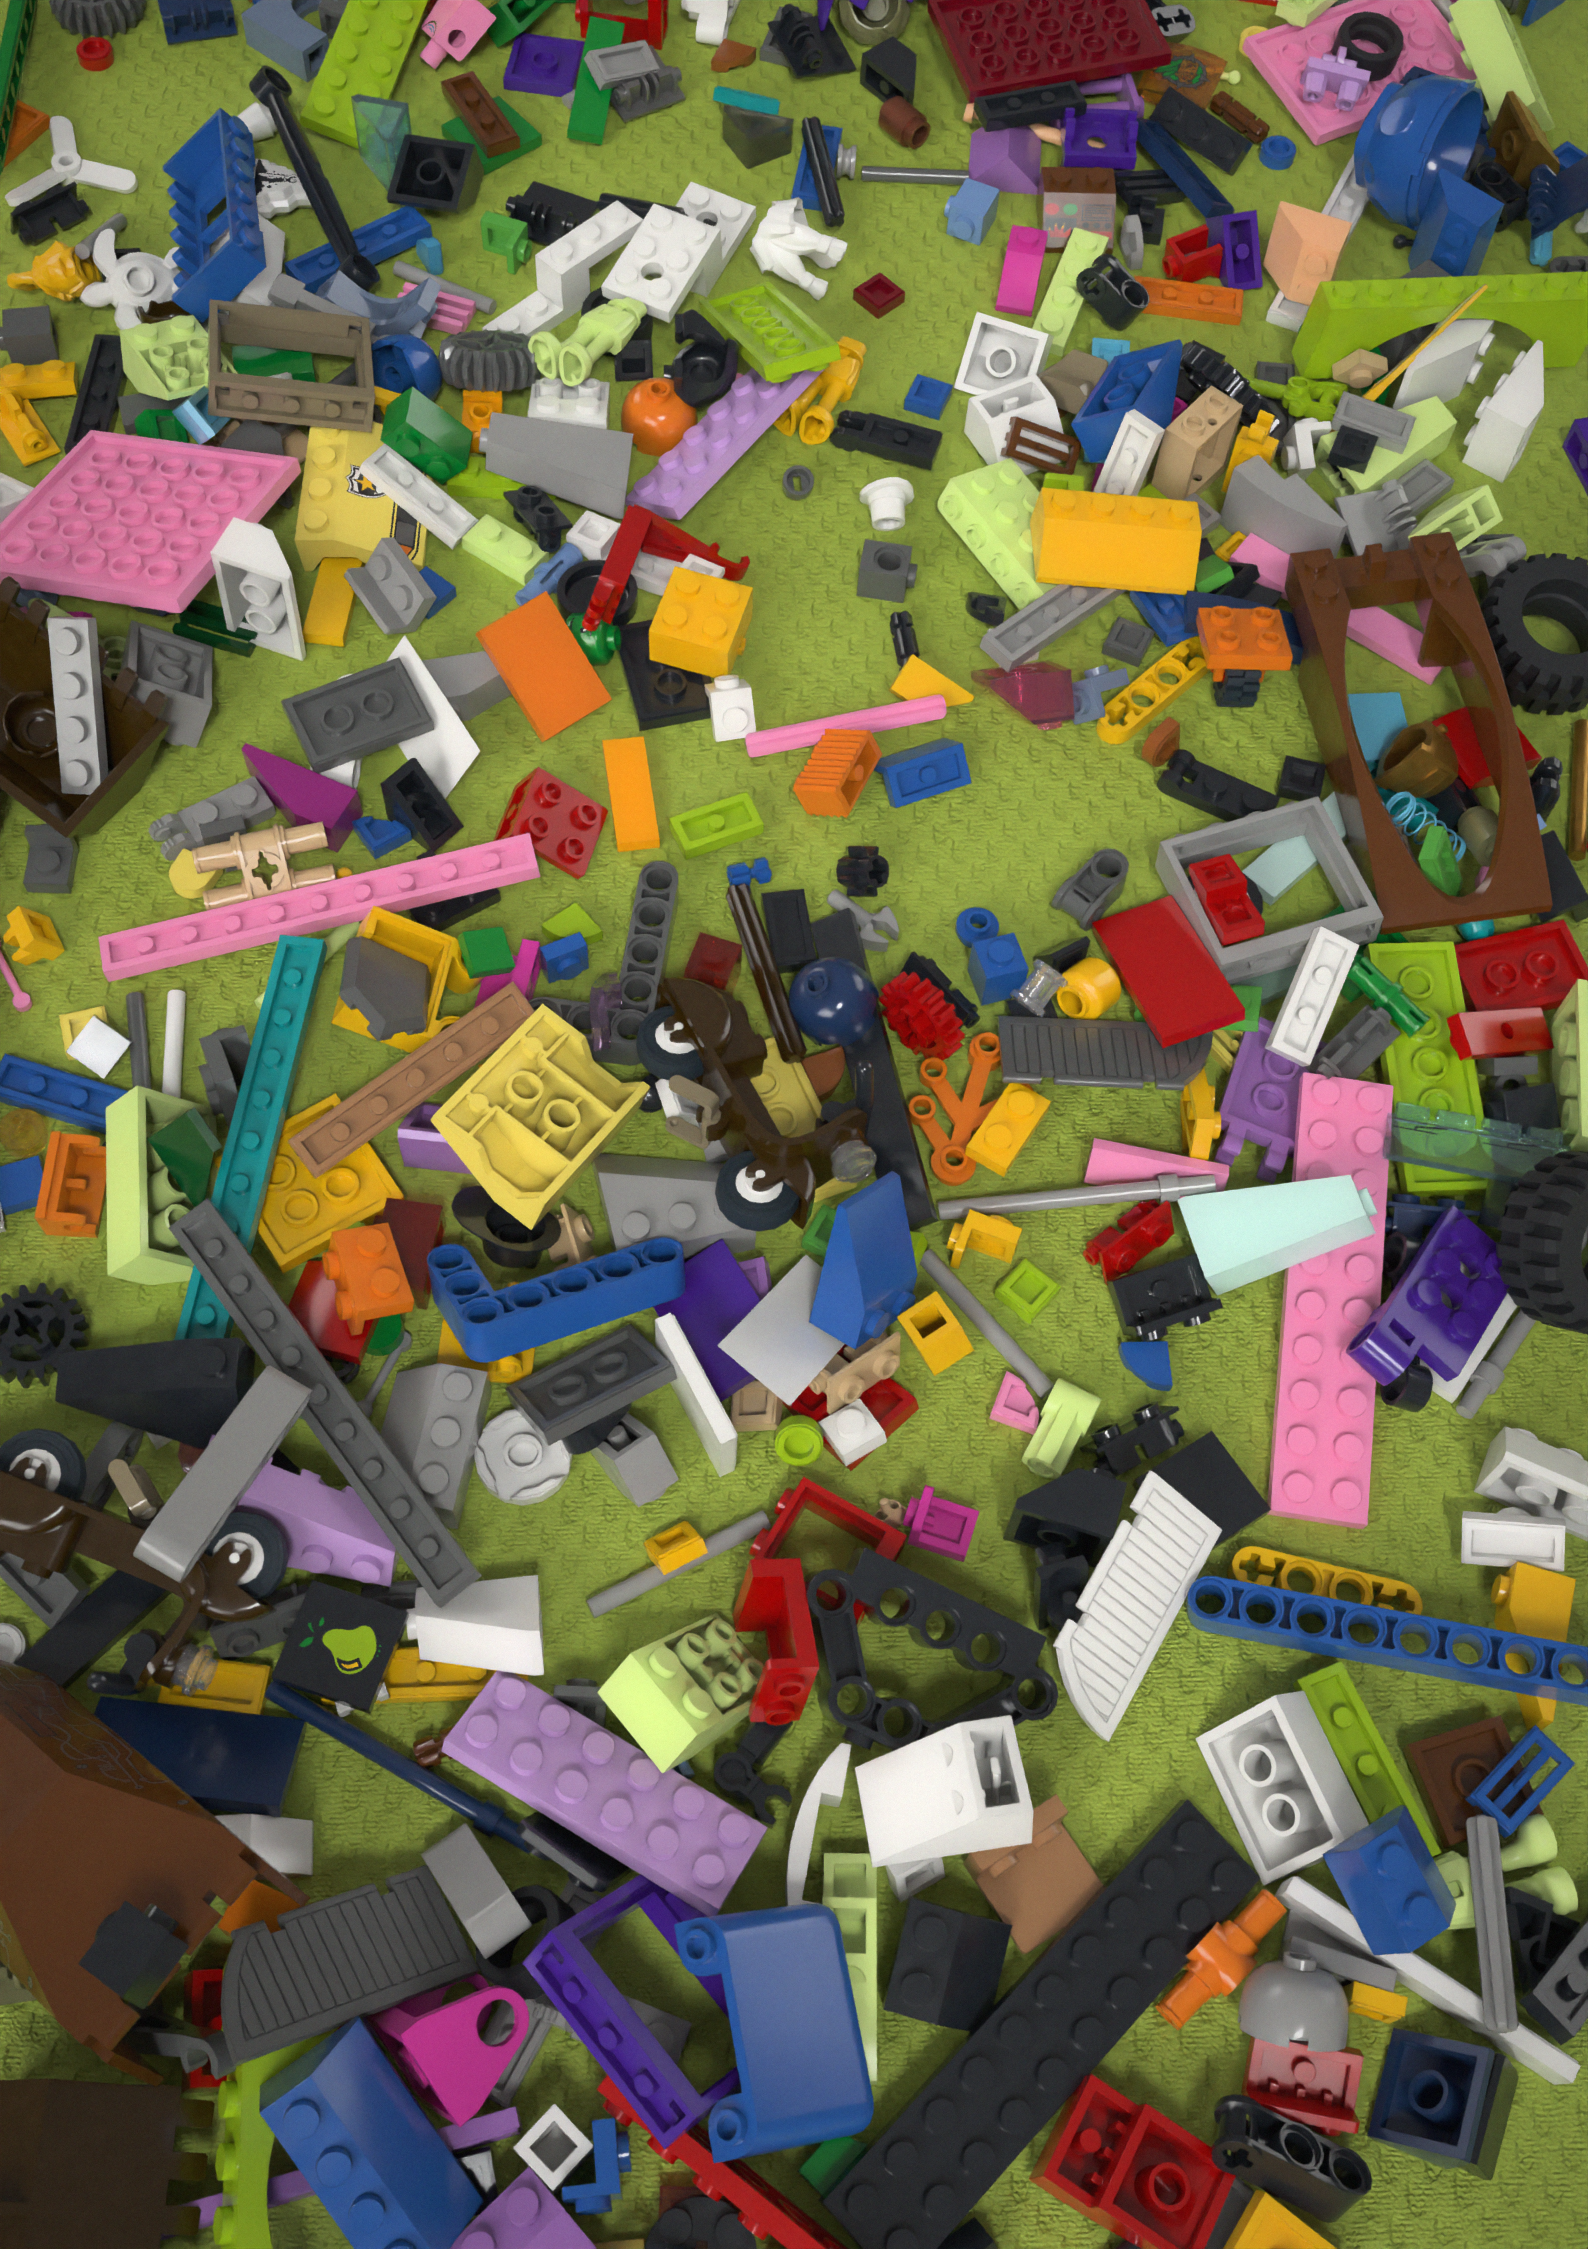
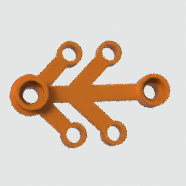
[908,1032,1033,1186]

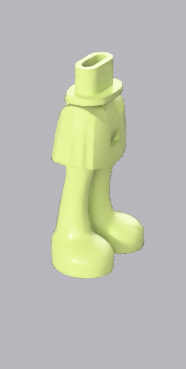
[528,297,647,387]
[1434,1814,1578,1929]

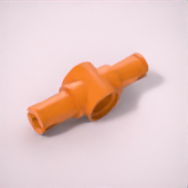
[1155,1889,1286,2030]

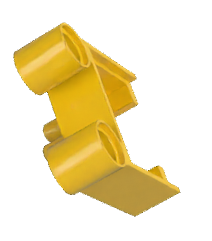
[331,906,485,1053]

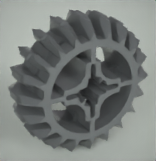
[49,0,146,39]
[438,329,541,393]

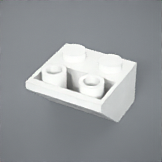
[964,374,1069,475]
[527,377,610,430]

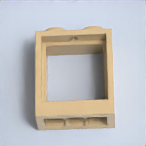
[1151,385,1243,500]

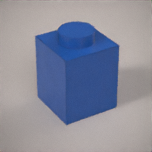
[967,933,1029,1006]

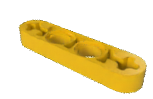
[1096,636,1210,745]
[1227,1546,1423,1615]

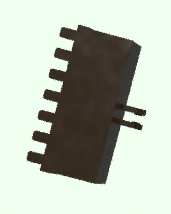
[0,576,170,838]

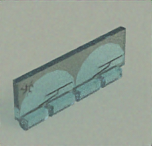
[1383,1102,1571,1184]

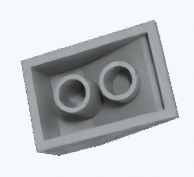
[119,620,212,748]

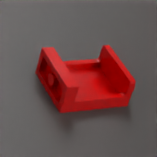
[732,1558,820,1726]

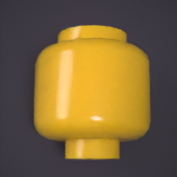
[1056,957,1122,1020]

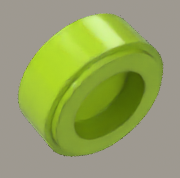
[775,1415,823,1466]

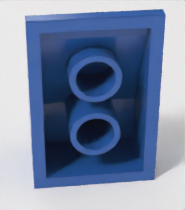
[1071,339,1183,463]
[809,1171,918,1350]

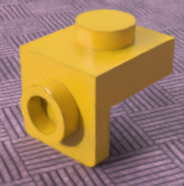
[946,1210,1022,1269]

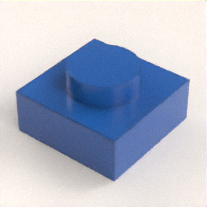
[540,932,589,984]

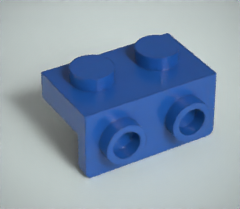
[562,2118,632,2216]

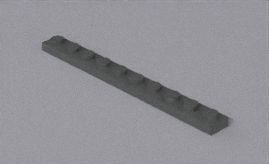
[168,1198,482,1608]

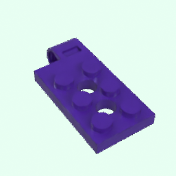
[1346,1205,1510,1386]

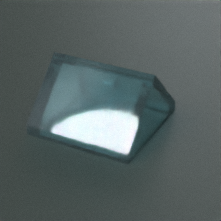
[351,94,412,192]

